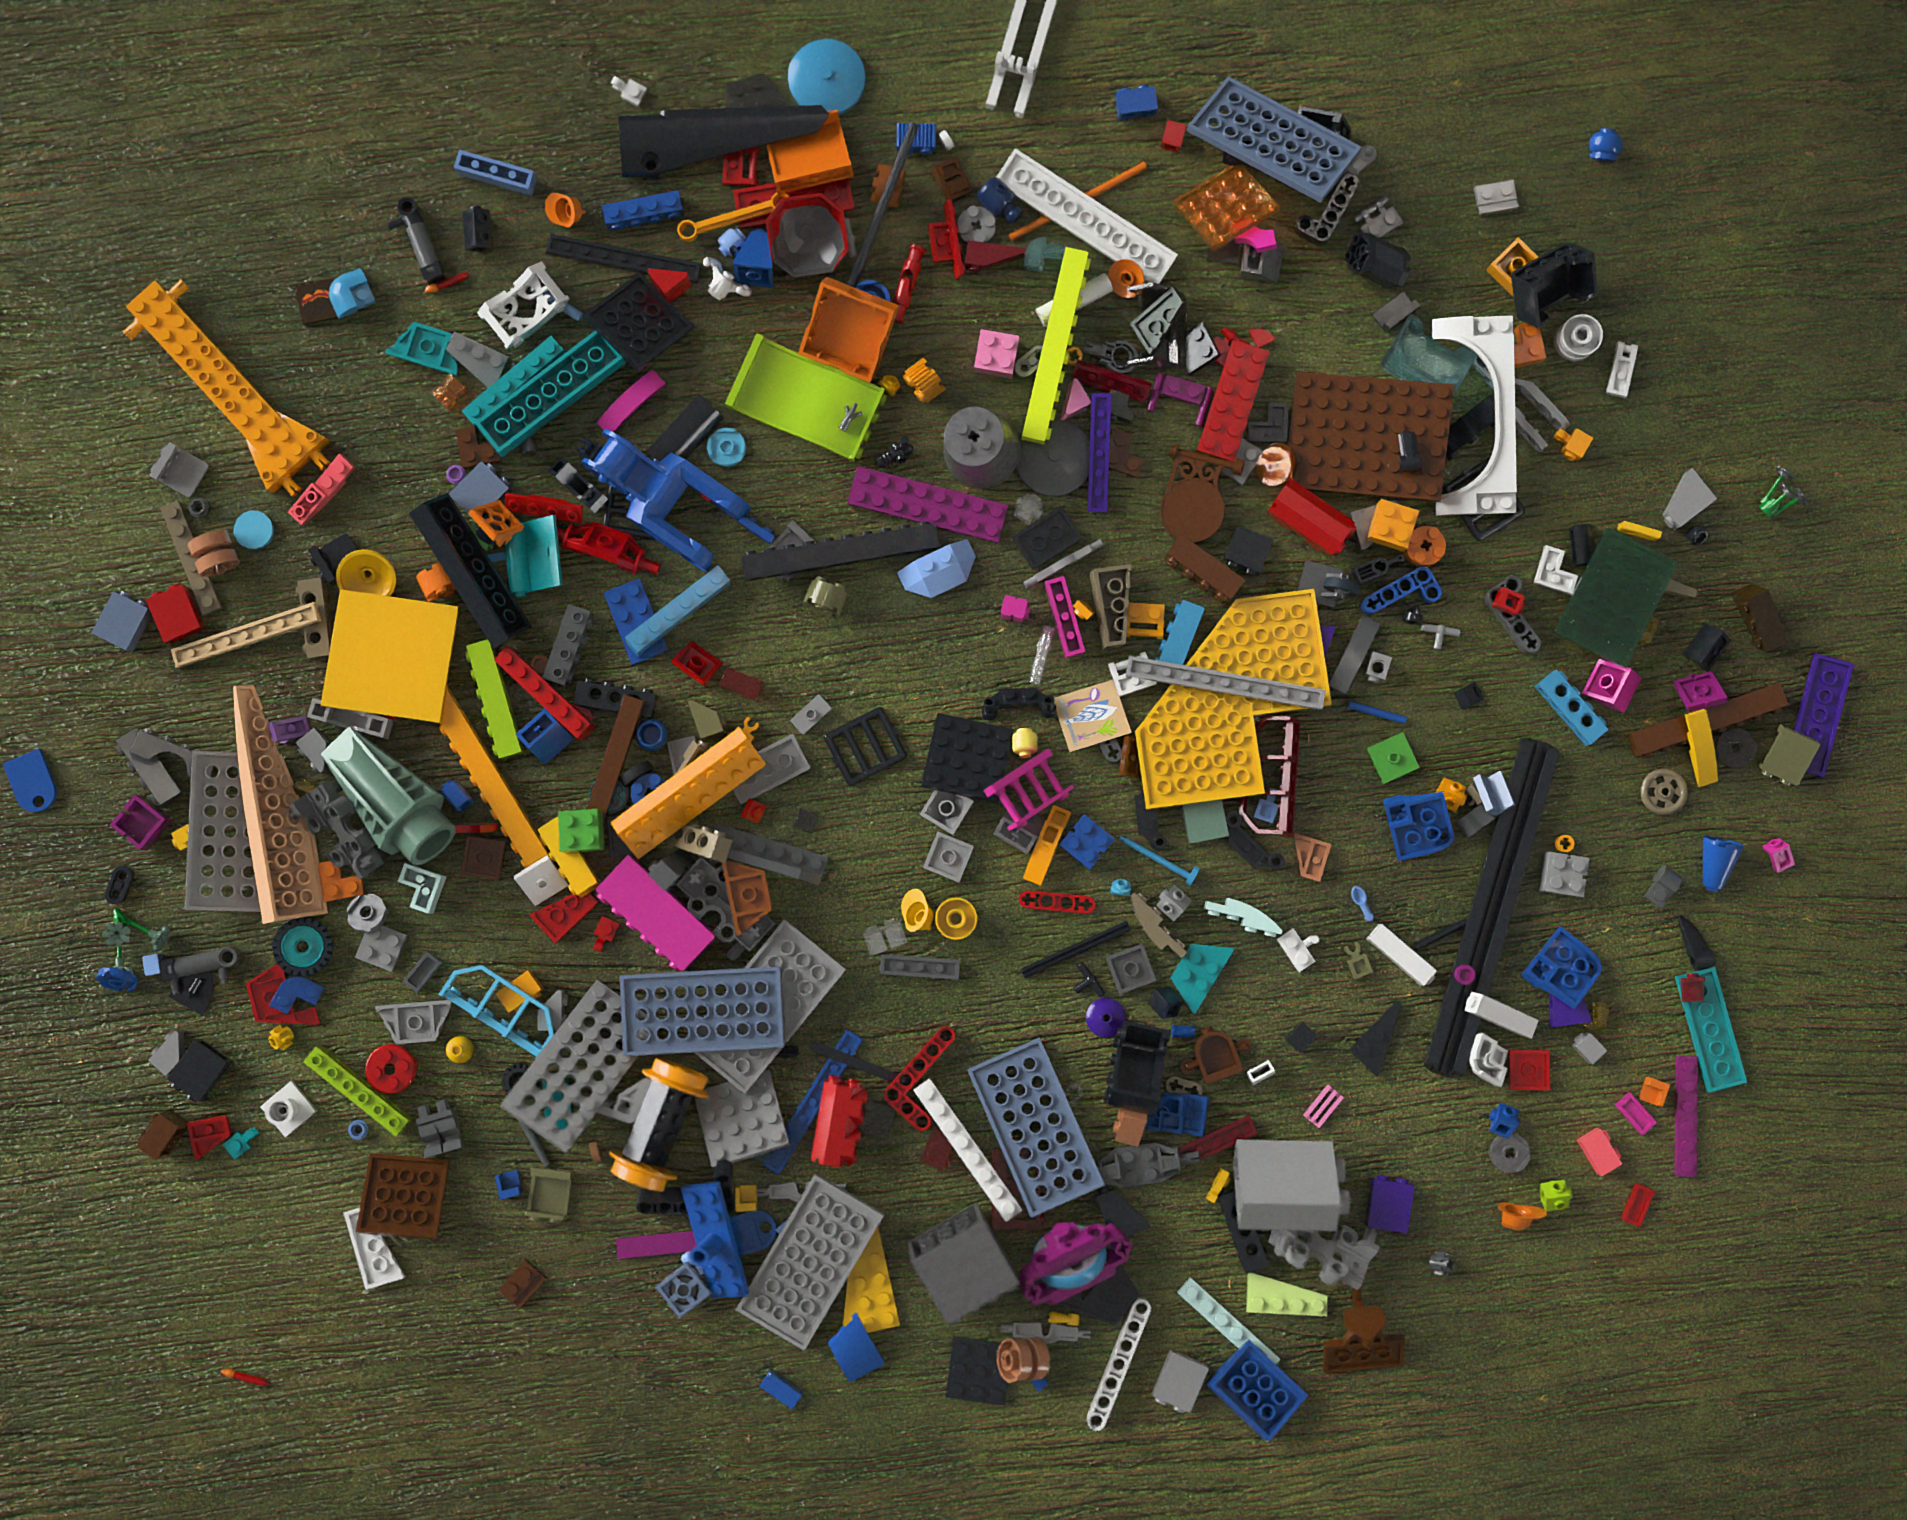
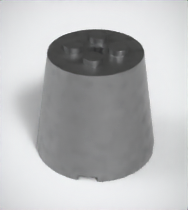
[943,407,1021,489]

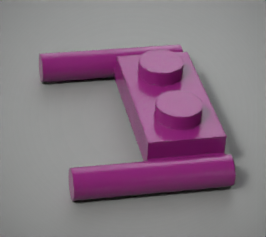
[1147,373,1213,427]

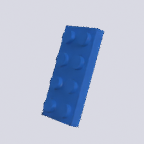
[603,578,669,665]

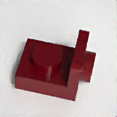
[1680,973,1706,1002]

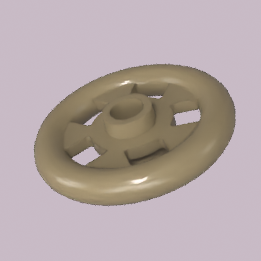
[1640,768,1688,815]

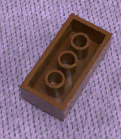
[1164,534,1245,604]

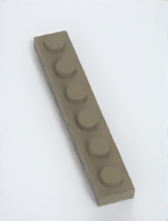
[160,500,223,616]

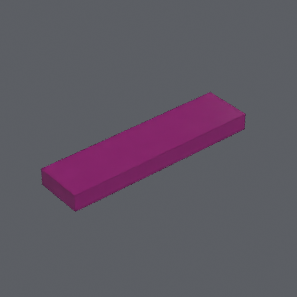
[616,1230,697,1259]

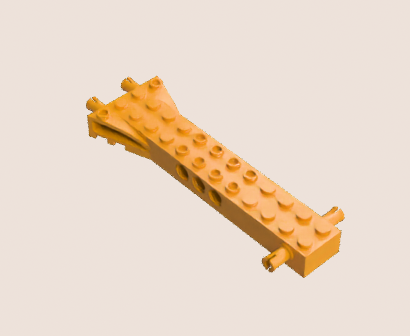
[123,279,331,497]

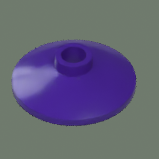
[1086,998,1126,1037]

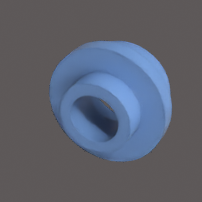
[348,1120,369,1140]

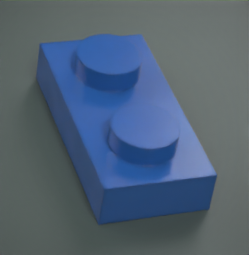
[738,516,776,545]

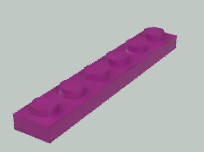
[1674,1056,1698,1177]

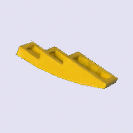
[1685,709,1718,787]

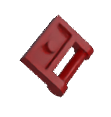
[722,147,760,187]

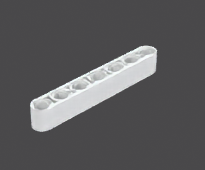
[1087,1297,1151,1431]

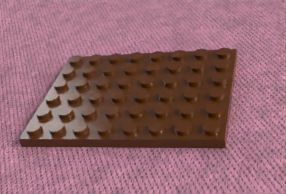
[1282,372,1455,502]

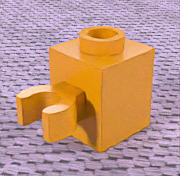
[1553,428,1593,461]

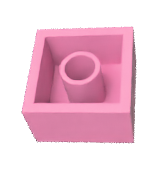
[974,329,1019,379]

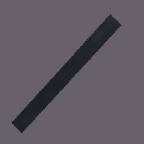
[810,1041,907,1084]

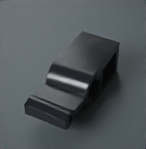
[1350,554,1405,585]

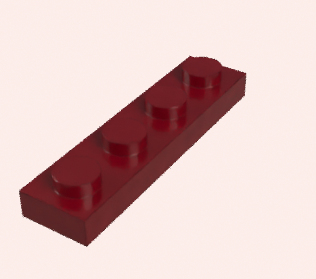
[1071,360,1152,403]
[1177,1115,1258,1167]

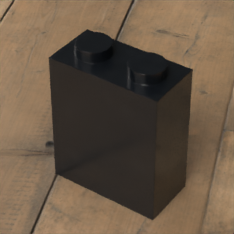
[167,1039,233,1102]

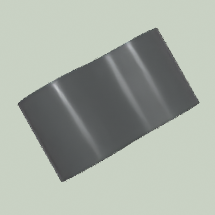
[1455,802,1497,838]

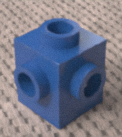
[1489,1102,1520,1139]

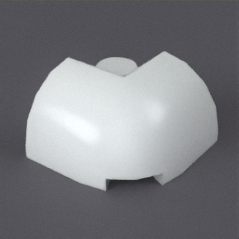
[1470,1033,1508,1087]

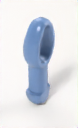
[1351,886,1374,922]

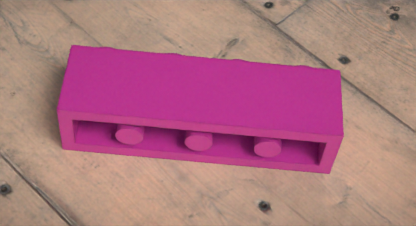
[1044,576,1085,659]

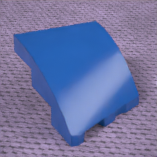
[1144,1093,1209,1137]
[828,1312,885,1382]

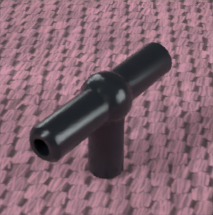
[1073,962,1105,997]

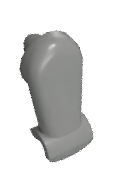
[1344,145,1377,176]

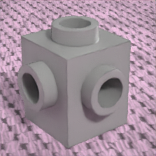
[1156,885,1192,921]

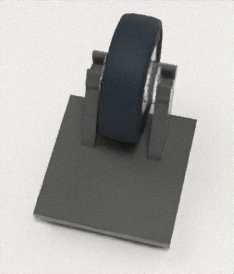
[1298,560,1360,608]

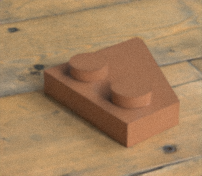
[1294,833,1332,882]

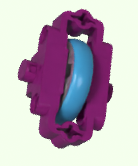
[1018,1222,1132,1305]

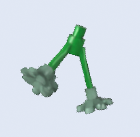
[102,908,170,974]

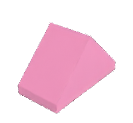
[1060,378,1091,421]

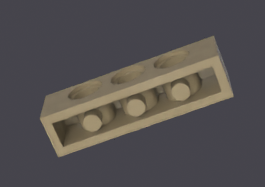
[296,577,333,660]
[662,822,733,863]

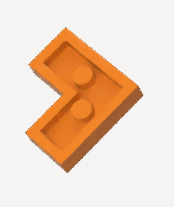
[318,861,365,902]

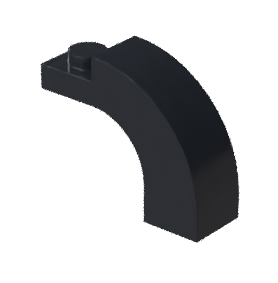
[548,457,608,513]

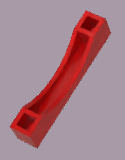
[494,646,597,741]

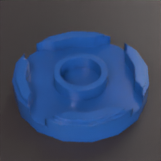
[96,968,138,992]

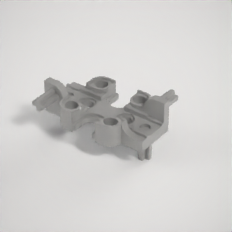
[1268,1225,1380,1290]

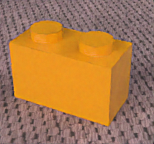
[495,970,544,1013]

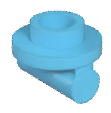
[1110,879,1131,896]

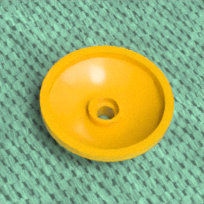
[336,549,396,596]

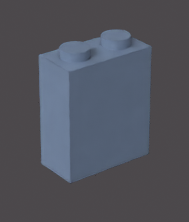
[449,461,512,513]
[91,590,152,653]

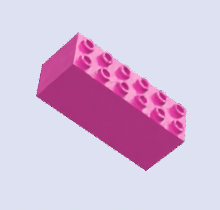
[595,855,718,972]

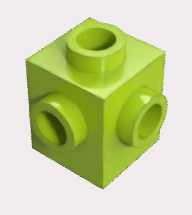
[1540,1180,1572,1212]

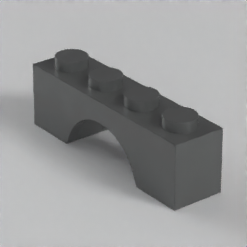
[129,728,214,777]

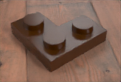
[455,426,502,469]
[1109,428,1145,479]

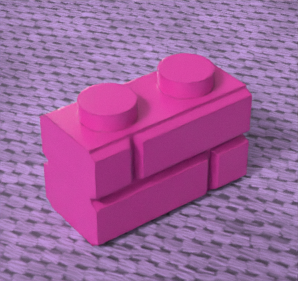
[1000,595,1031,624]

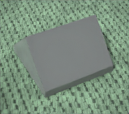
[919,790,974,835]

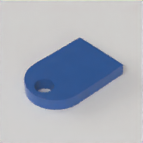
[2,749,57,812]
[729,1209,777,1257]

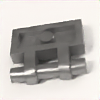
[1353,196,1403,238]

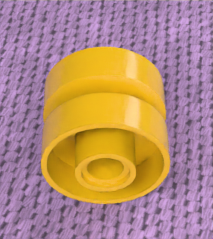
[935,898,977,940]

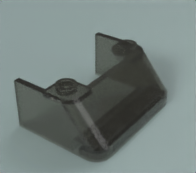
[1127,282,1187,370]

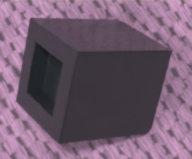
[1149,986,1183,1019]
[1284,1021,1317,1053]

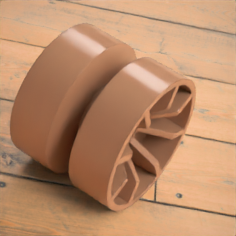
[187,530,240,577]
[997,1337,1050,1382]

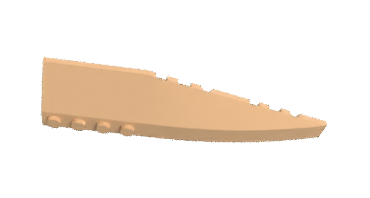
[233,685,328,924]

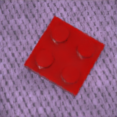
[1508,1050,1550,1090]

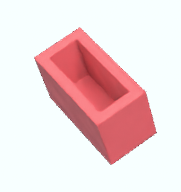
[1577,1128,1622,1176]

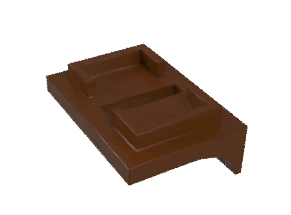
[931,157,974,201]

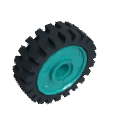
[272,918,333,977]

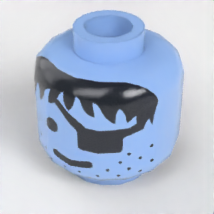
[718,228,747,257]

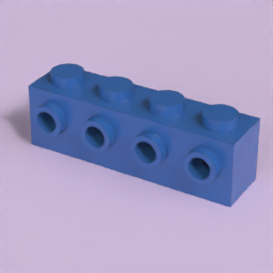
[602,190,685,231]

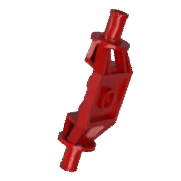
[557,522,661,576]

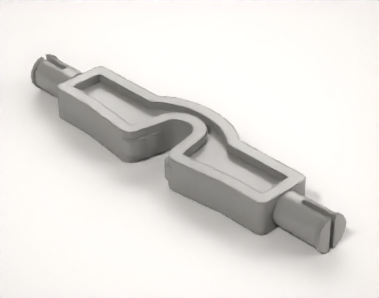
[1023,539,1103,589]
[757,1181,847,1202]
[1000,1322,1091,1344]

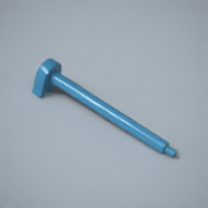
[1119,836,1200,886]

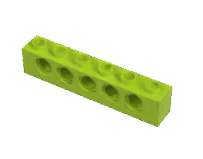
[303,1045,413,1136]

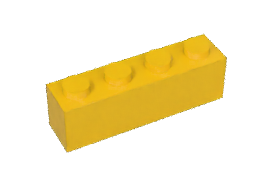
[537,817,601,898]

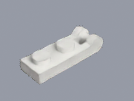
[1606,341,1638,398]

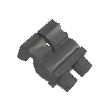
[416,1099,466,1158]

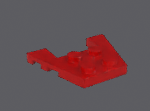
[246,950,320,1025]

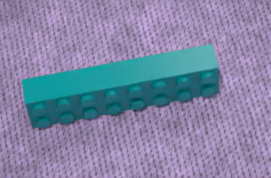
[474,330,625,458]

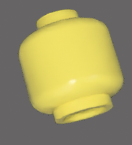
[1012,728,1038,758]

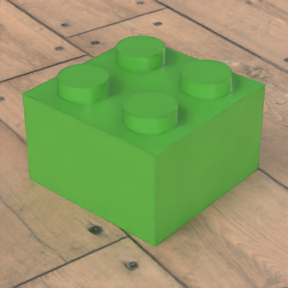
[558,809,604,853]

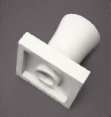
[260,1081,318,1137]

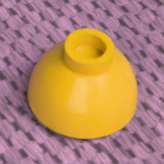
[446,1036,474,1064]

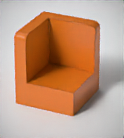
[1639,1077,1670,1107]

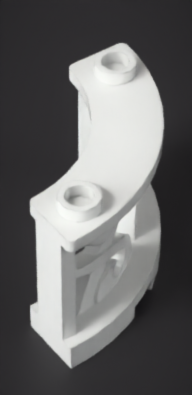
[477,261,570,349]

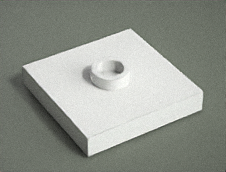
[514,855,568,906]

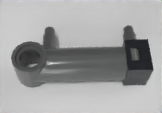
[159,947,242,995]

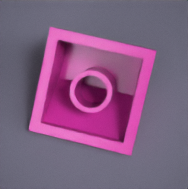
[1582,659,1642,713]

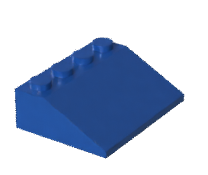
[1205,1339,1308,1442]

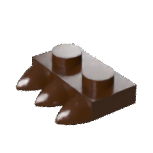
[1118,736,1142,778]

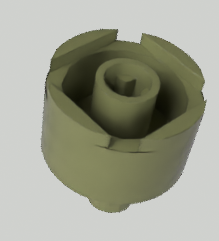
[803,576,848,618]

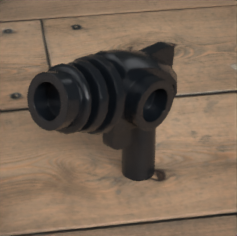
[875,436,914,468]

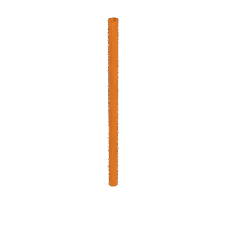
[1008,162,1147,242]

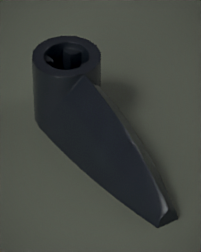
[1677,915,1716,970]

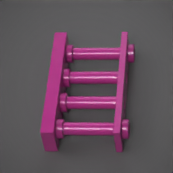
[983,748,1074,831]

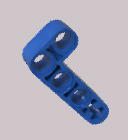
[1360,567,1442,615]

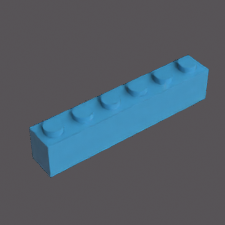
[625,565,730,656]

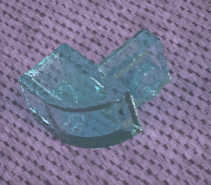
[1024,237,1065,272]

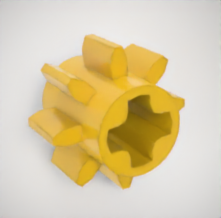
[268,1025,294,1051]

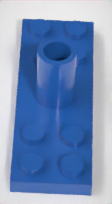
[681,1182,749,1298]

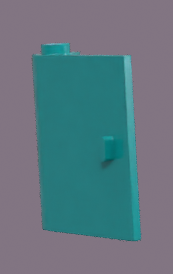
[505,515,562,598]

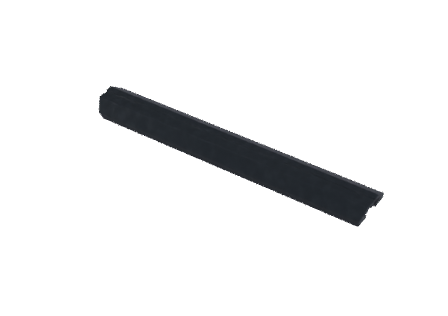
[1424,738,1560,1077]

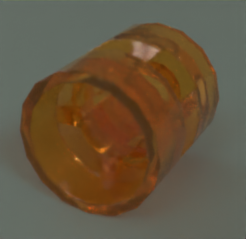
[431,373,468,410]

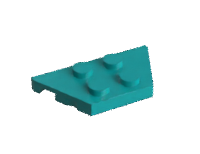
[385,322,458,377]
[1170,944,1234,1014]

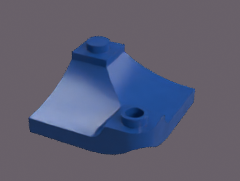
[1383,791,1454,861]
[1520,926,1602,1009]

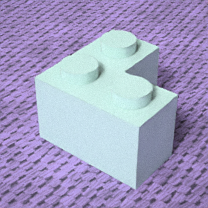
[398,863,447,914]

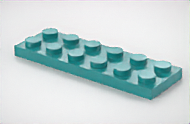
[1675,967,1747,1092]

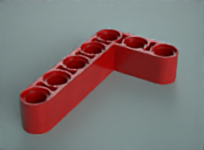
[884,1026,955,1131]

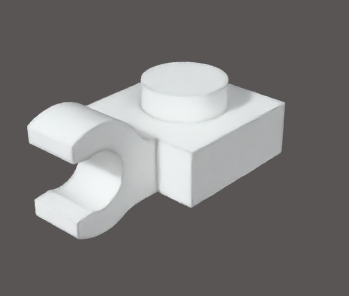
[611,76,647,107]

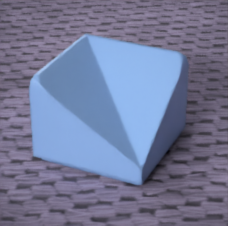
[142,954,163,976]

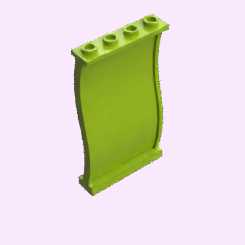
[725,333,887,463]

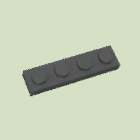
[880,954,960,980]

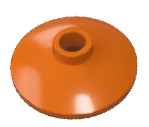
[1108,259,1145,298]

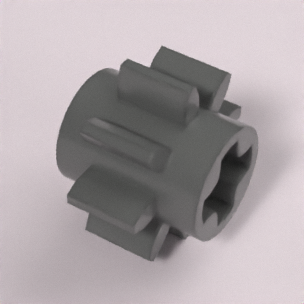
[1429,1251,1454,1276]

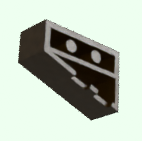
[1730,584,1788,653]

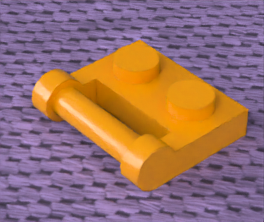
[1126,602,1165,640]

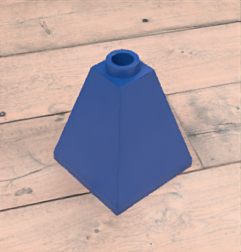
[733,229,774,288]

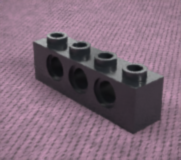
[574,678,658,719]
[1217,1189,1270,1274]

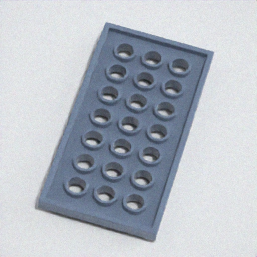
[1187,76,1361,203]
[620,966,784,1056]
[967,1037,1104,1218]

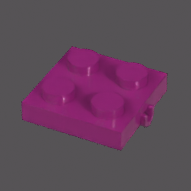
[1674,671,1727,712]

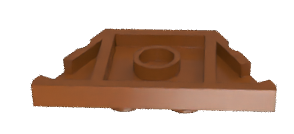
[722,860,773,936]

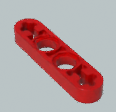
[1018,891,1095,914]

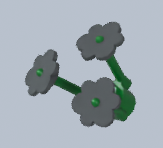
[1759,466,1809,518]

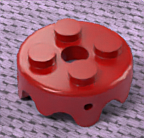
[365,1044,418,1094]

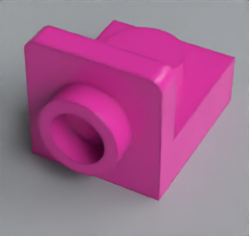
[1763,838,1795,873]

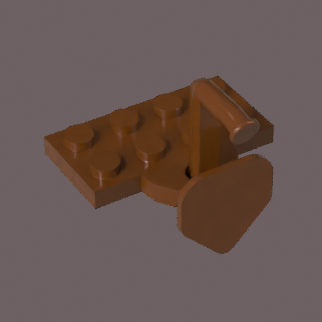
[1322,1283,1405,1373]

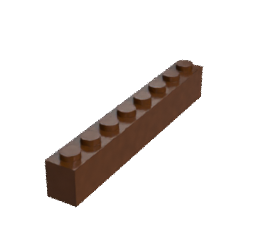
[1627,683,1788,758]

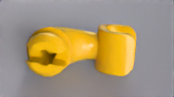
[1048,1312,1079,1326]

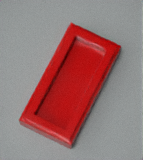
[1620,1182,1655,1228]

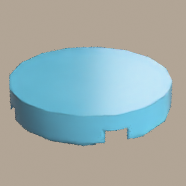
[707,427,746,467]
[234,510,274,550]

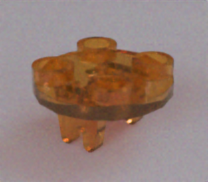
[1256,447,1293,486]

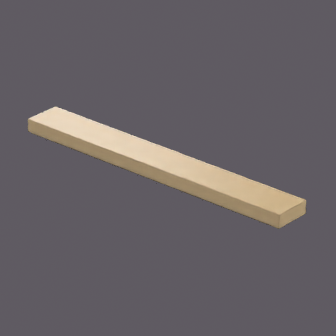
[171,602,322,669]

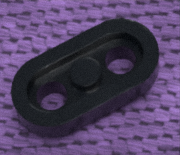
[105,866,134,904]

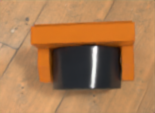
[468,500,524,547]

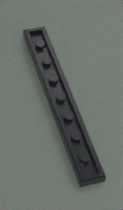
[546,234,702,284]

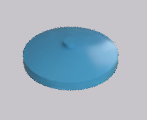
[788,39,865,115]

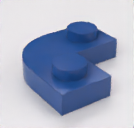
[269,976,324,1014]

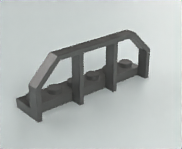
[712,823,829,885]

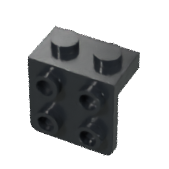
[1223,526,1272,576]
[308,534,358,586]

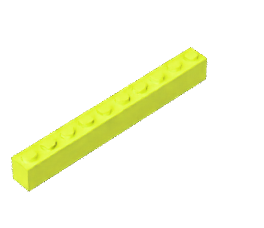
[1021,247,1091,445]

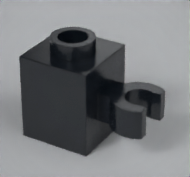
[575,437,603,461]

